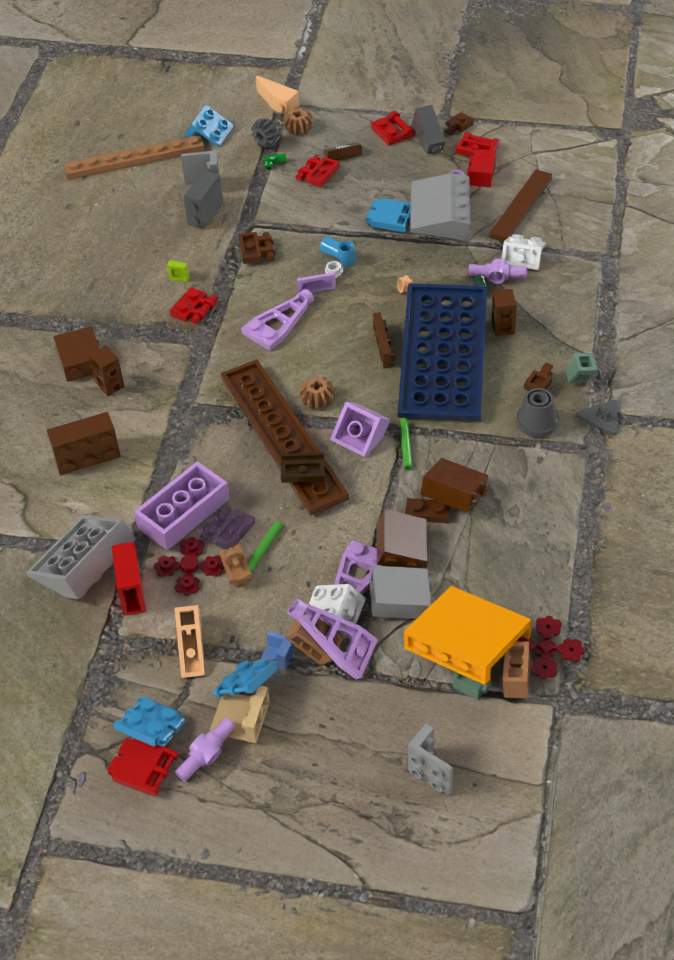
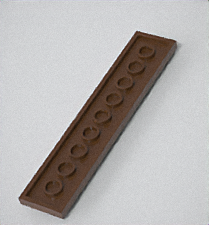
[221,359,349,516]

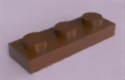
[373,312,394,369]

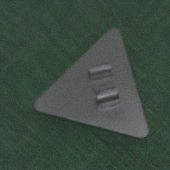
[576,399,618,435]

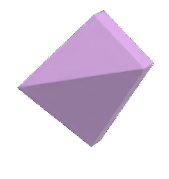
[297,272,336,293]

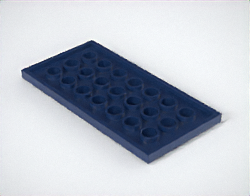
[398,283,487,421]

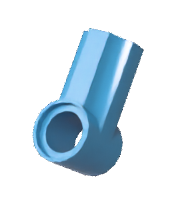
[320,236,356,267]

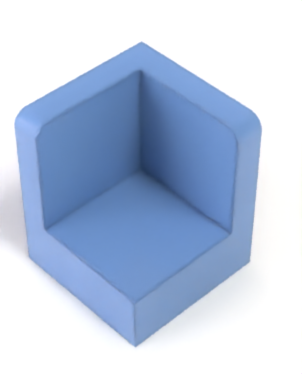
[261,631,296,670]

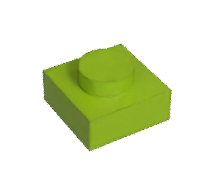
[167,260,189,282]

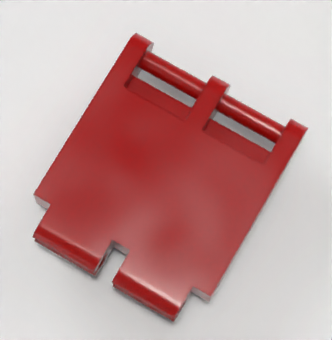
[107,738,179,797]

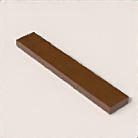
[490,169,552,242]

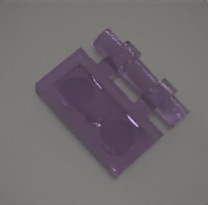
[200,505,255,549]

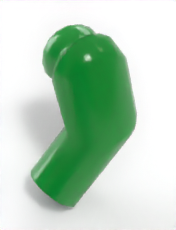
[263,154,287,169]

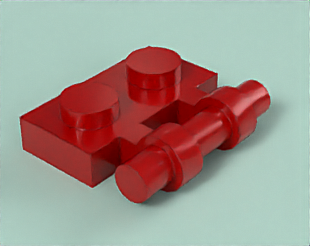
[295,155,340,187]
[170,287,218,324]

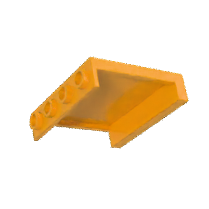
[404,586,531,685]

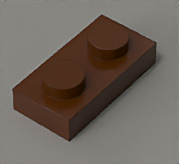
[405,498,450,524]

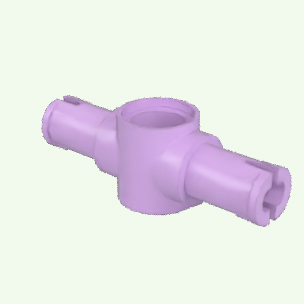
[469,259,527,284]
[175,717,236,782]

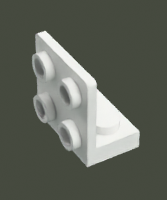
[501,234,546,270]
[309,584,366,639]

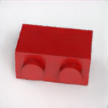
[467,149,496,188]

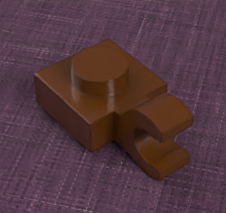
[445,112,474,135]
[524,363,553,391]

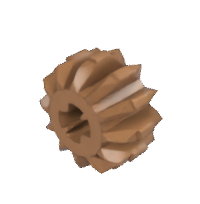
[284,108,313,135]
[300,376,335,410]

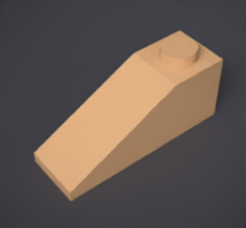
[256,76,300,114]
[175,605,205,678]

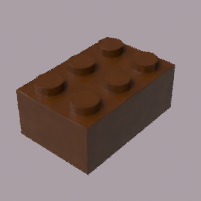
[46,412,121,475]

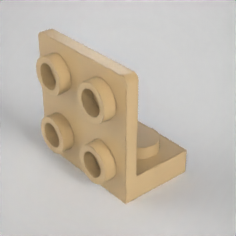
[210,686,270,743]

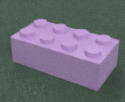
[134,461,230,551]

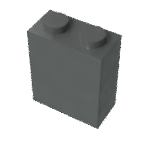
[184,170,223,229]

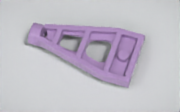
[241,289,314,351]
[334,540,381,595]
[288,599,378,680]

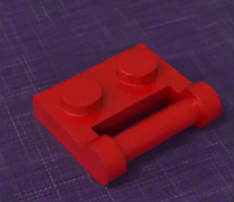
[371,111,415,146]
[456,132,500,157]

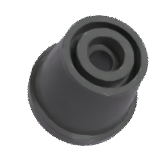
[516,388,559,437]

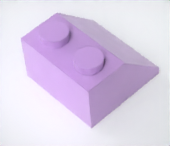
[330,402,391,457]

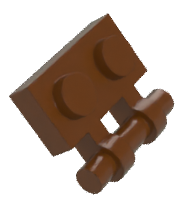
[238,232,276,264]

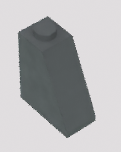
[411,105,446,154]

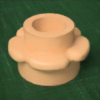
[397,275,413,294]

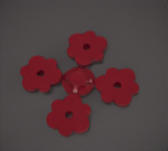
[154,537,224,596]
[516,616,585,680]

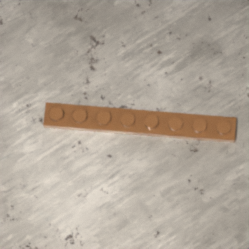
[64,135,205,179]

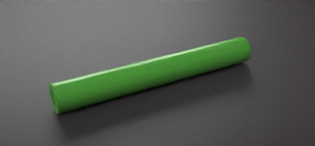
[400,418,412,471]
[247,521,283,572]

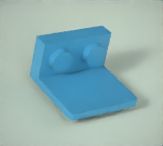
[183,105,233,147]

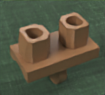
[219,544,252,587]

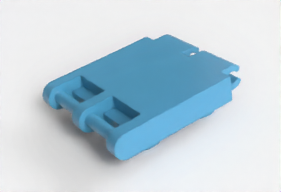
[365,198,411,232]
[214,658,279,697]
[113,696,185,747]

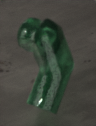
[473,274,489,291]

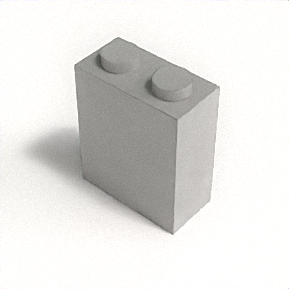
[369,566,434,619]

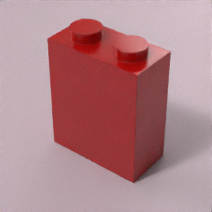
[112,542,146,616]

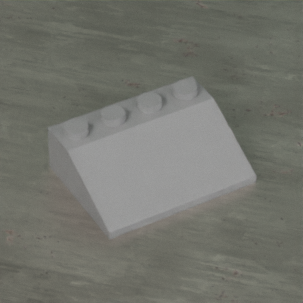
[410,173,470,241]
[26,515,136,600]

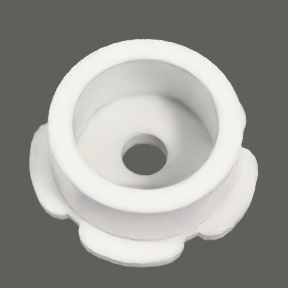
[325,261,343,278]

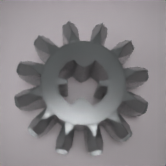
[251,117,280,149]

